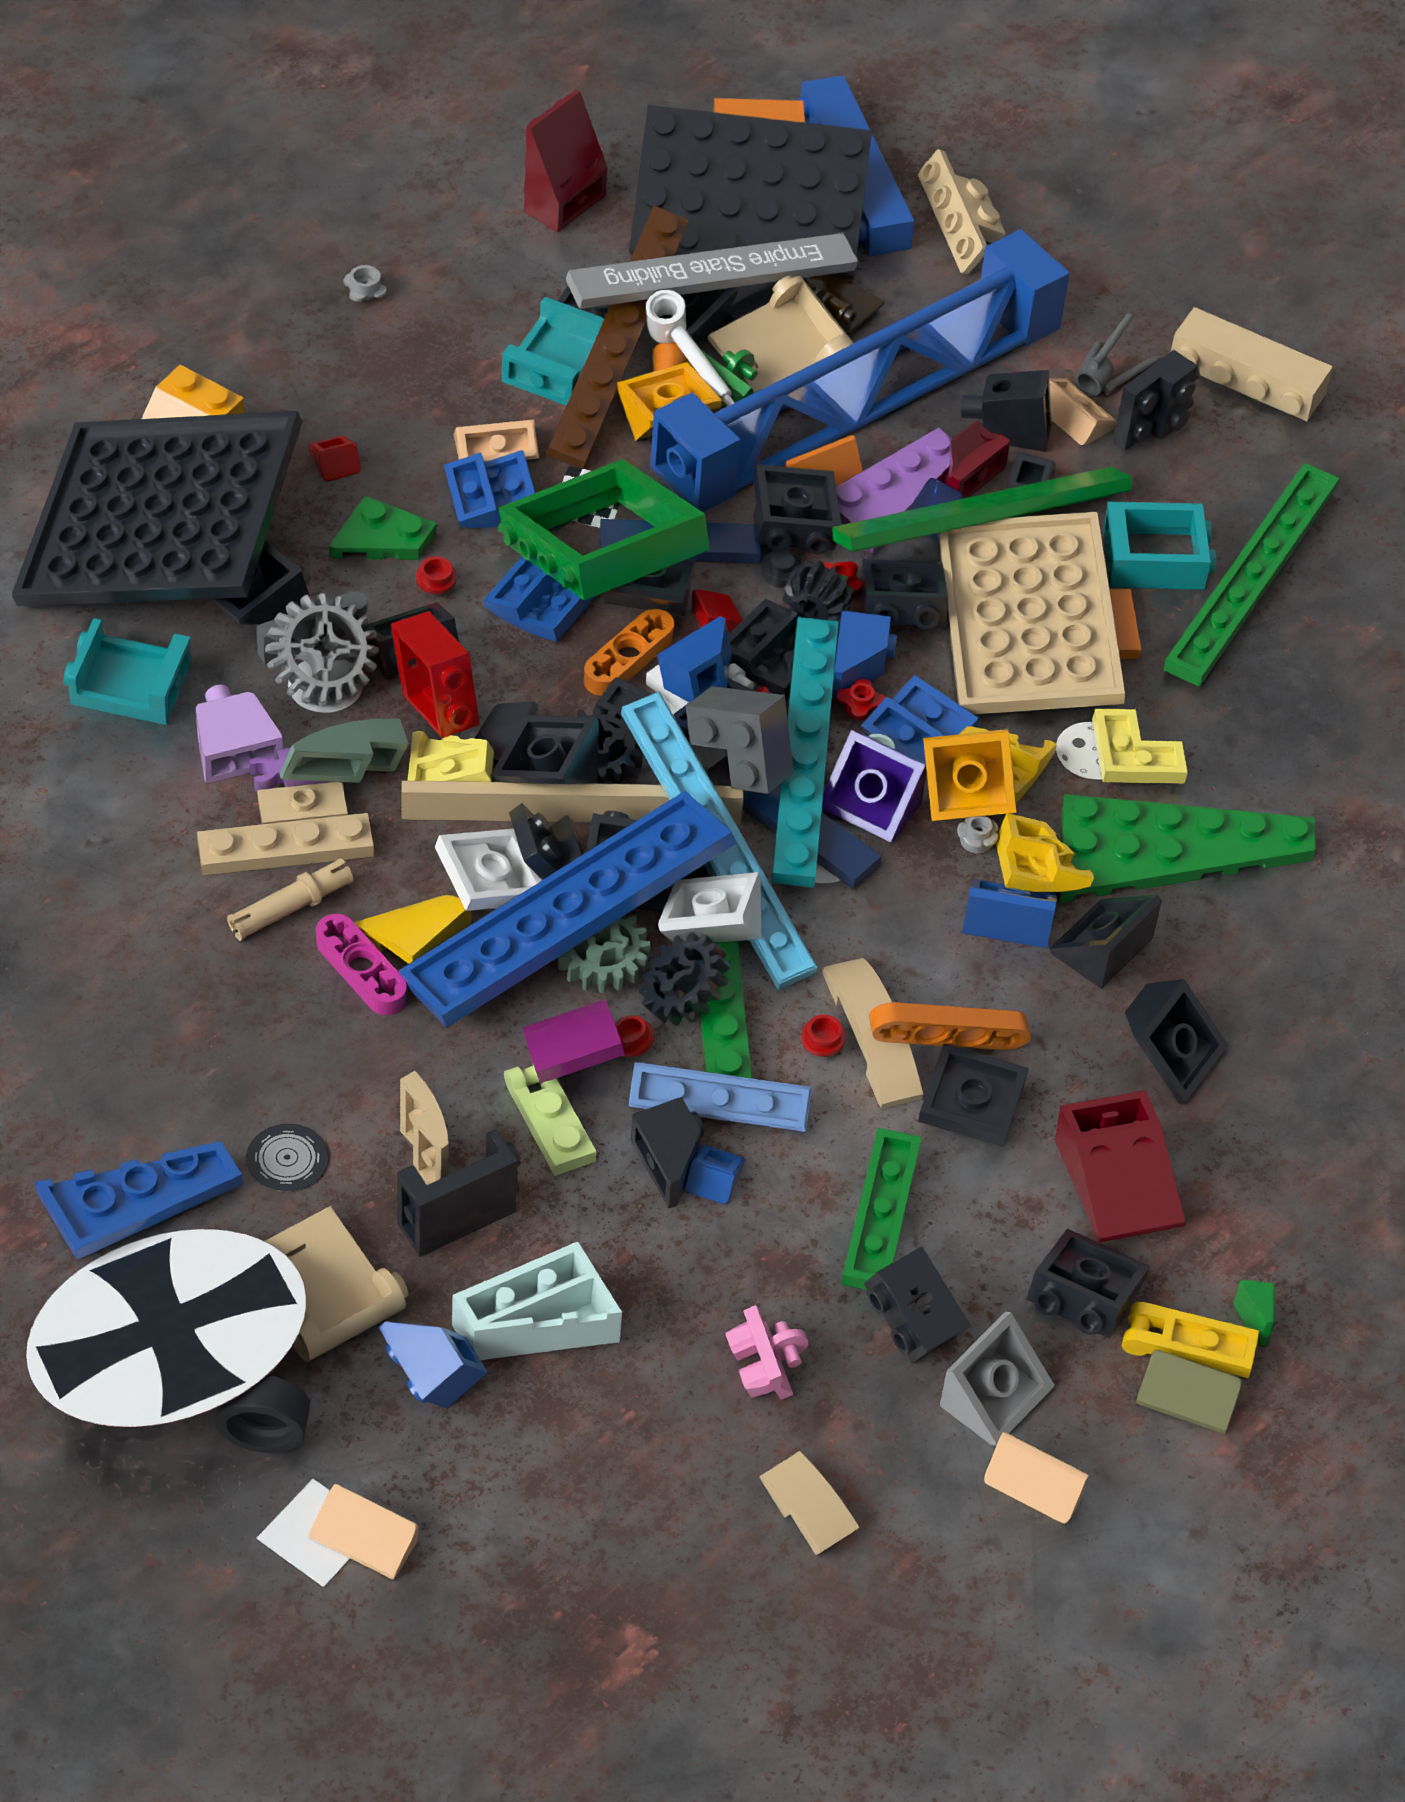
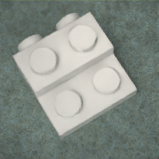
[435,828,542,911]

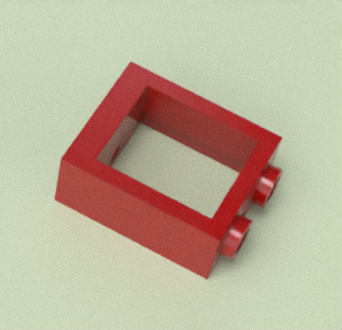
[391,611,480,738]

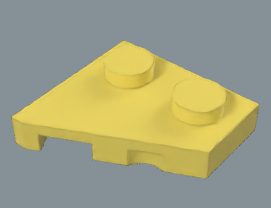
[408,731,494,782]

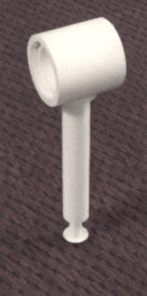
[646,290,735,406]

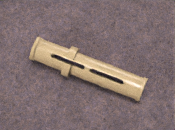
[227,858,353,941]

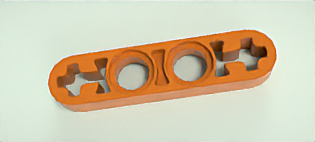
[869,1002,1031,1050]

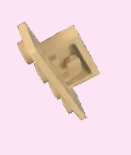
[918,149,1006,275]

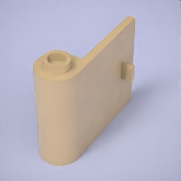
[708,275,853,393]
[264,1206,409,1362]

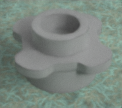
[344,265,387,302]

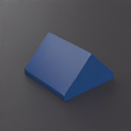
[962,878,1056,948]

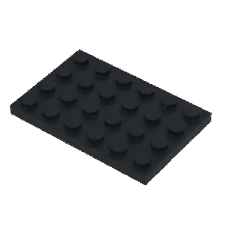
[629,105,872,280]

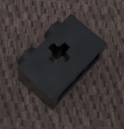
[864,1246,971,1363]

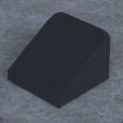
[1006,451,1056,489]

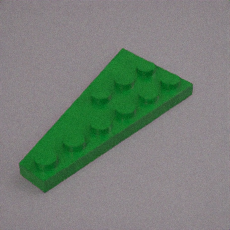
[1059,794,1315,903]

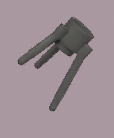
[1074,312,1160,396]

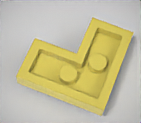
[1092,709,1188,784]

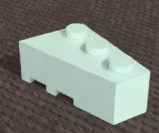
[452,1242,622,1360]

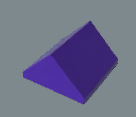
[822,730,927,842]

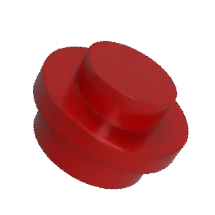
[416,556,457,594]
[801,1014,846,1057]
[615,1015,655,1057]

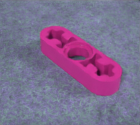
[316,914,407,1015]

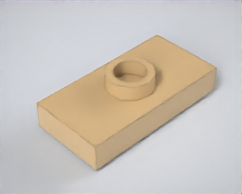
[257,782,348,824]

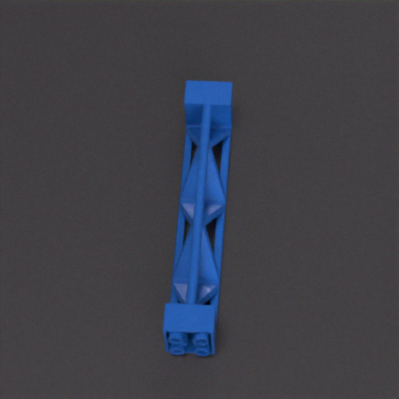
[650,229,1070,512]

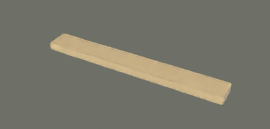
[402,781,743,825]

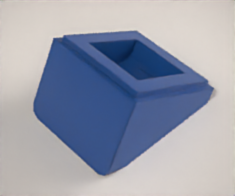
[685,1145,745,1204]

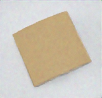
[400,1070,449,1185]

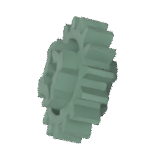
[557,916,650,993]

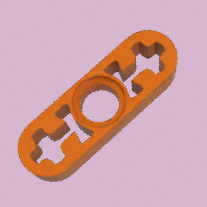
[584,609,674,696]

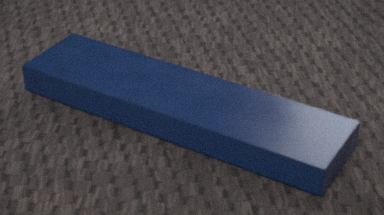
[600,519,761,563]
[728,784,882,889]

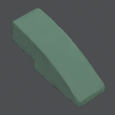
[279,719,408,783]

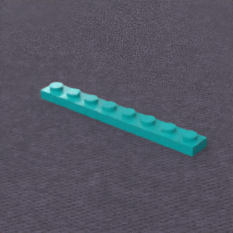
[772,617,839,888]

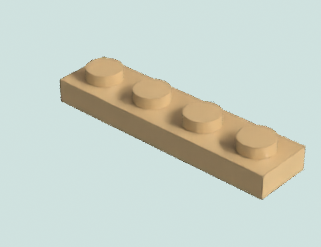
[197,813,374,876]

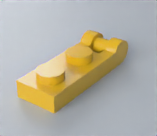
[1122,1302,1259,1379]

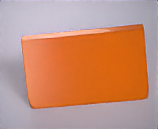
[785,435,863,487]

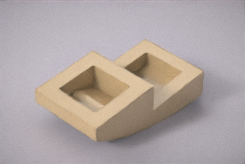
[759,1451,860,1555]

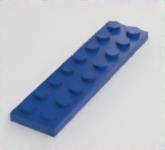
[399,791,736,1028]

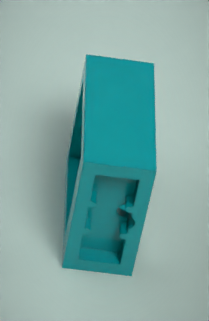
[1103,502,1216,590]

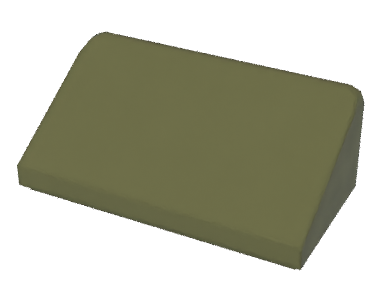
[1136,1350,1243,1434]

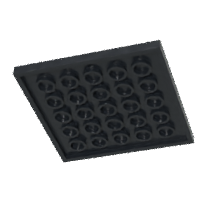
[12,411,303,606]

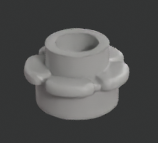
[957,816,999,854]

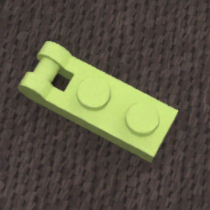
[504,1063,596,1176]

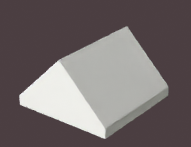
[658,872,762,942]

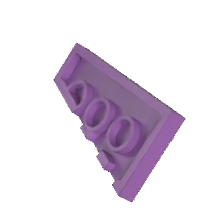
[836,428,952,553]

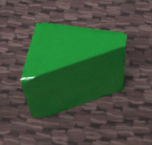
[1234,1280,1276,1347]

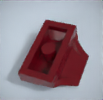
[944,421,1011,502]

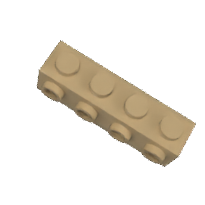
[1171,307,1333,421]

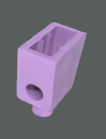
[195,685,283,784]

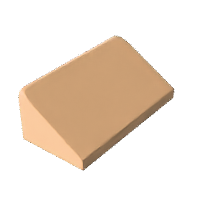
[1049,378,1117,445]
[454,419,539,462]
[984,1432,1088,1524]
[309,1484,418,1580]

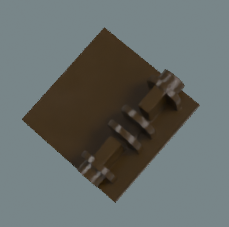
[803,274,885,335]

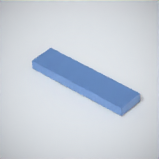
[628,1062,812,1132]

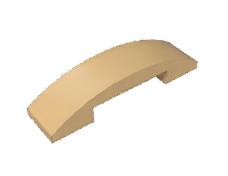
[822,958,923,1109]

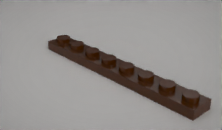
[546,206,689,469]

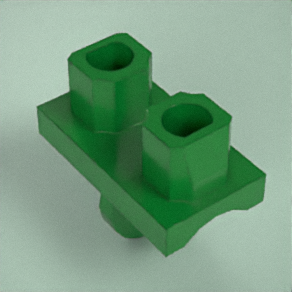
[697,349,758,409]

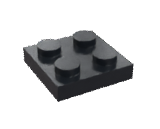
[918,1044,1029,1147]

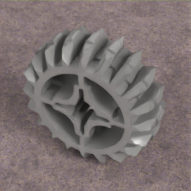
[265,593,379,706]

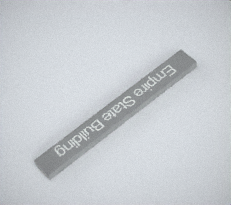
[566,233,858,309]

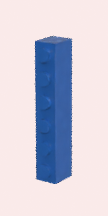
[796,75,915,256]

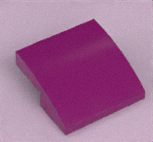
[522,999,625,1084]

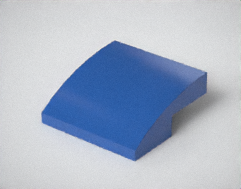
[444,450,536,528]
[483,556,596,642]
[861,675,980,773]

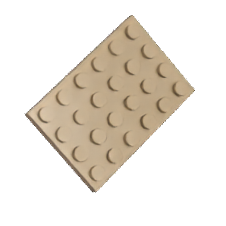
[938,512,1125,714]

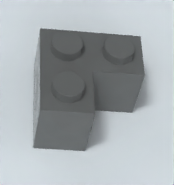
[686,686,793,793]

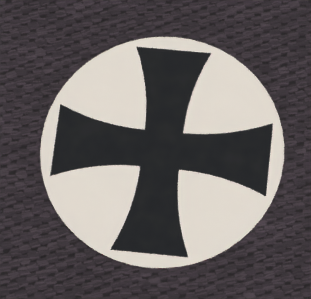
[26,1229,306,1427]

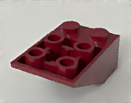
[523,89,608,233]
[1055,1090,1186,1243]

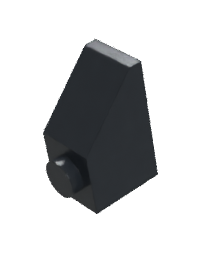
[630,1097,704,1209]

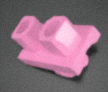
[725,1305,809,1400]

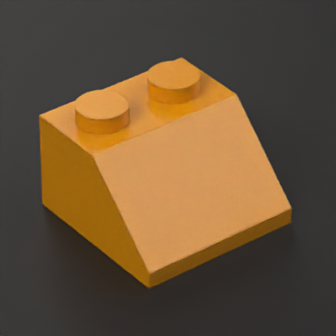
[142,365,244,419]

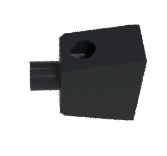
[961,370,1052,452]

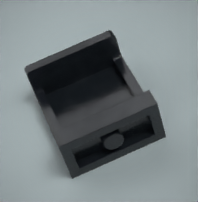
[397,1129,520,1258]

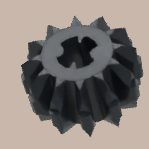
[782,561,854,623]

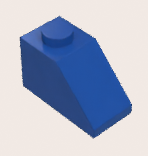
[832,611,897,699]

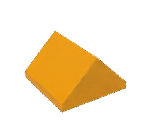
[617,362,722,441]
[923,729,1016,821]

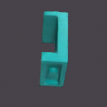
[502,297,604,406]
[63,618,192,725]

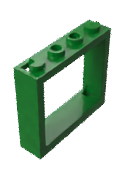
[498,459,710,600]

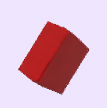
[308,435,361,481]
[691,589,743,631]

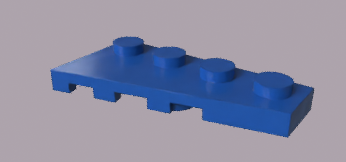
[35,1141,243,1260]

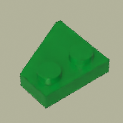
[329,496,437,560]

